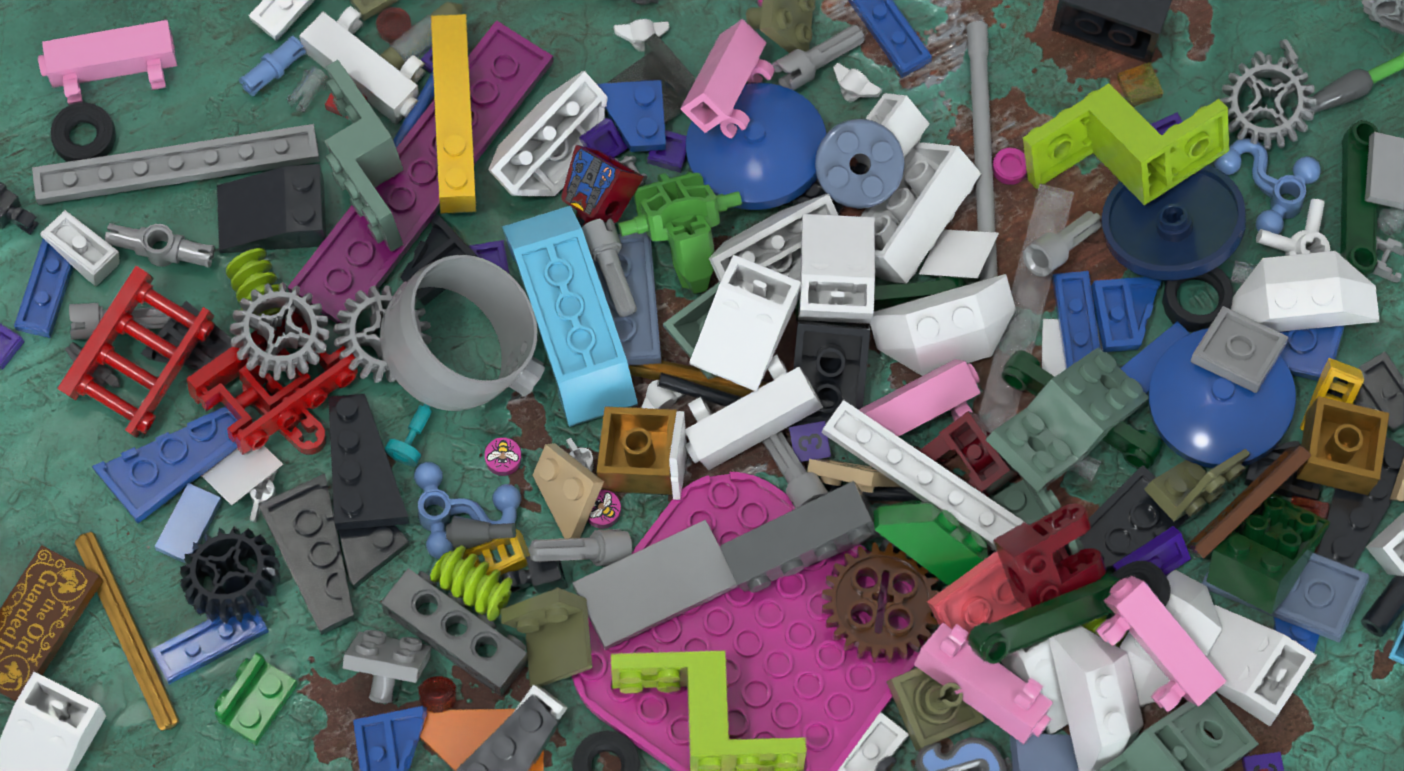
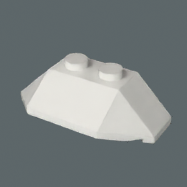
[488,71,607,196]
[709,194,839,283]
[1231,251,1379,332]
[870,274,1016,376]
[1119,570,1222,708]
[1049,626,1144,771]

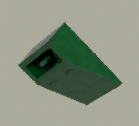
[1206,494,1330,614]

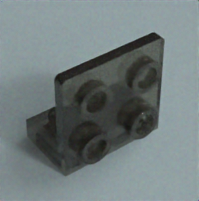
[607,33,696,125]

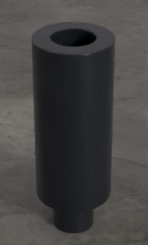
[1361,575,1404,637]

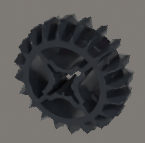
[180,526,281,625]

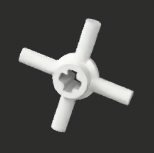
[1256,199,1330,256]

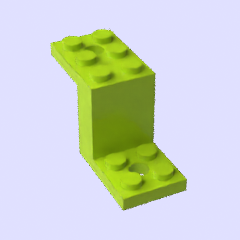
[1023,83,1229,205]
[611,651,806,771]

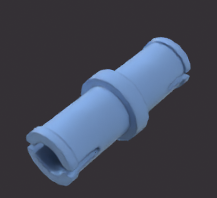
[239,36,306,96]

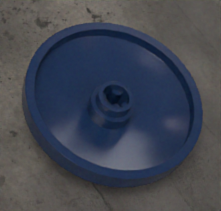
[1102,165,1246,280]

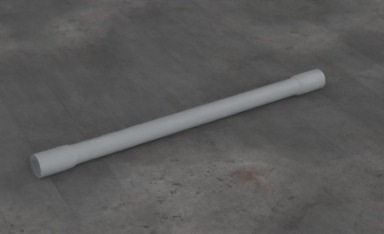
[967,21,998,281]

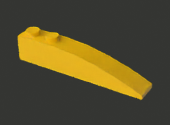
[431,14,476,213]

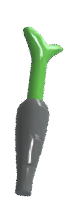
[1291,51,1404,114]

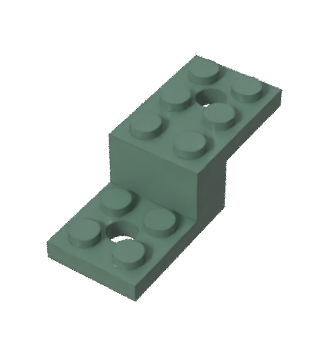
[325,60,404,252]
[986,347,1149,492]
[1097,692,1259,771]

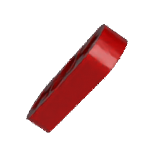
[242,373,326,455]

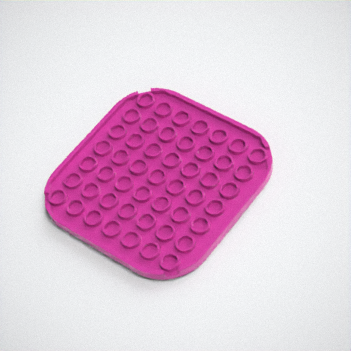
[571,472,924,771]

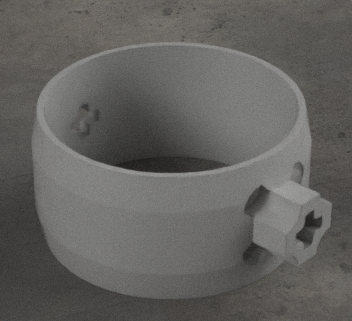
[380,255,545,411]

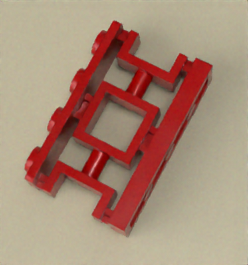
[187,305,358,455]

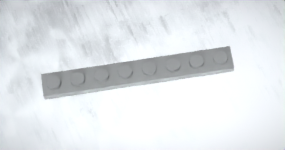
[32,124,320,205]

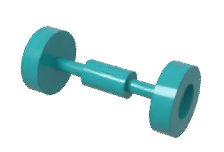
[384,404,432,467]

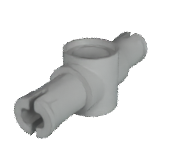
[105,223,215,268]

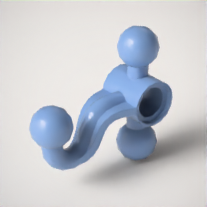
[1214,139,1321,234]
[414,462,521,559]

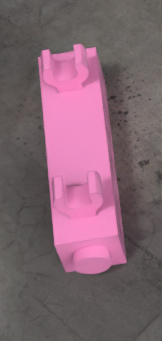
[680,19,775,139]
[38,20,177,105]
[859,359,981,437]
[1096,576,1226,712]
[914,622,1053,744]

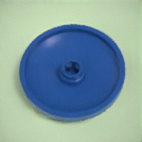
[686,83,826,210]
[1148,328,1296,468]

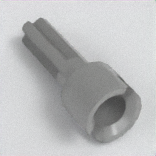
[772,25,864,90]
[1023,211,1102,277]
[582,218,637,317]
[69,303,171,340]
[762,431,828,509]
[528,529,632,566]

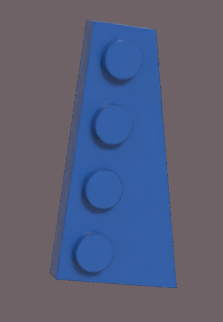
[92,407,238,524]

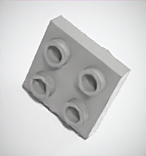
[342,630,432,703]

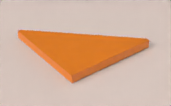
[420,709,544,771]

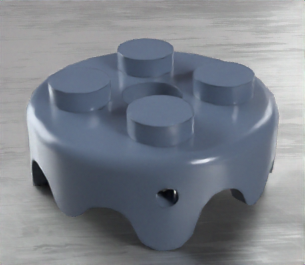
[815,119,905,209]

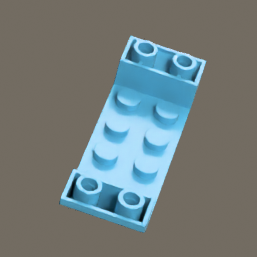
[502,206,638,427]

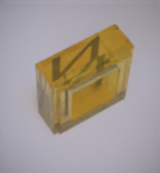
[1117,63,1164,107]

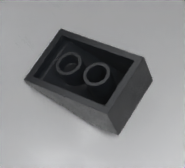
[1052,0,1172,64]
[217,164,326,253]
[788,320,870,431]

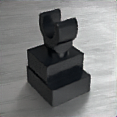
[0,182,39,235]
[501,556,568,593]

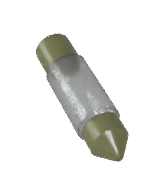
[380,1,462,70]

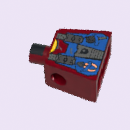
[561,145,644,228]

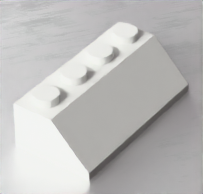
[860,142,981,284]

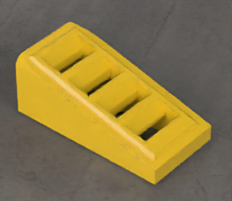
[1300,358,1364,431]
[463,529,530,577]

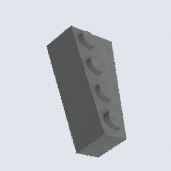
[720,481,882,593]

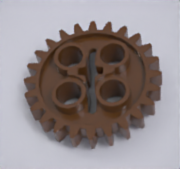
[822,542,940,663]

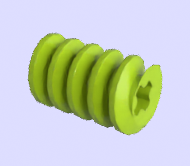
[226,248,282,329]
[430,545,513,621]

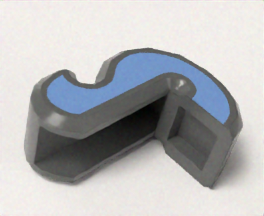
[914,737,1006,771]

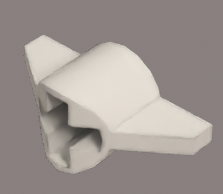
[613,19,669,52]
[834,63,882,102]
[641,380,685,409]
[566,438,593,472]
[249,470,277,523]

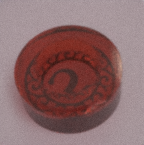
[376,7,412,44]
[419,676,457,713]

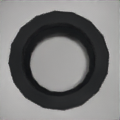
[1162,267,1233,333]

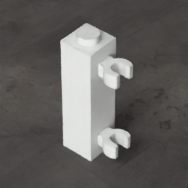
[300,6,425,125]
[685,355,823,470]

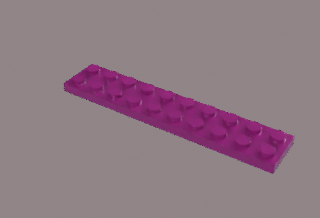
[288,20,554,324]

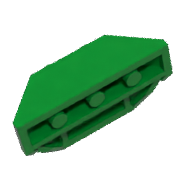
[874,500,988,586]

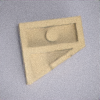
[533,443,604,538]
[807,459,901,493]

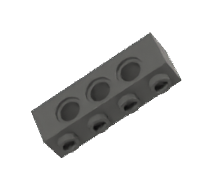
[381,568,528,698]

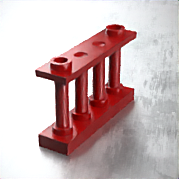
[57,266,215,438]

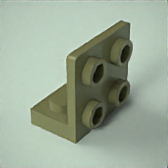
[1144,449,1250,521]
[500,588,592,687]

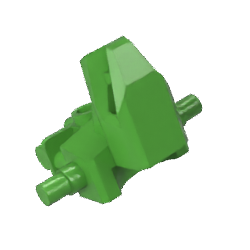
[618,171,742,294]

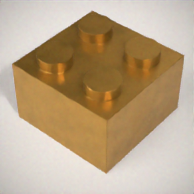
[1296,396,1389,495]
[596,407,677,495]

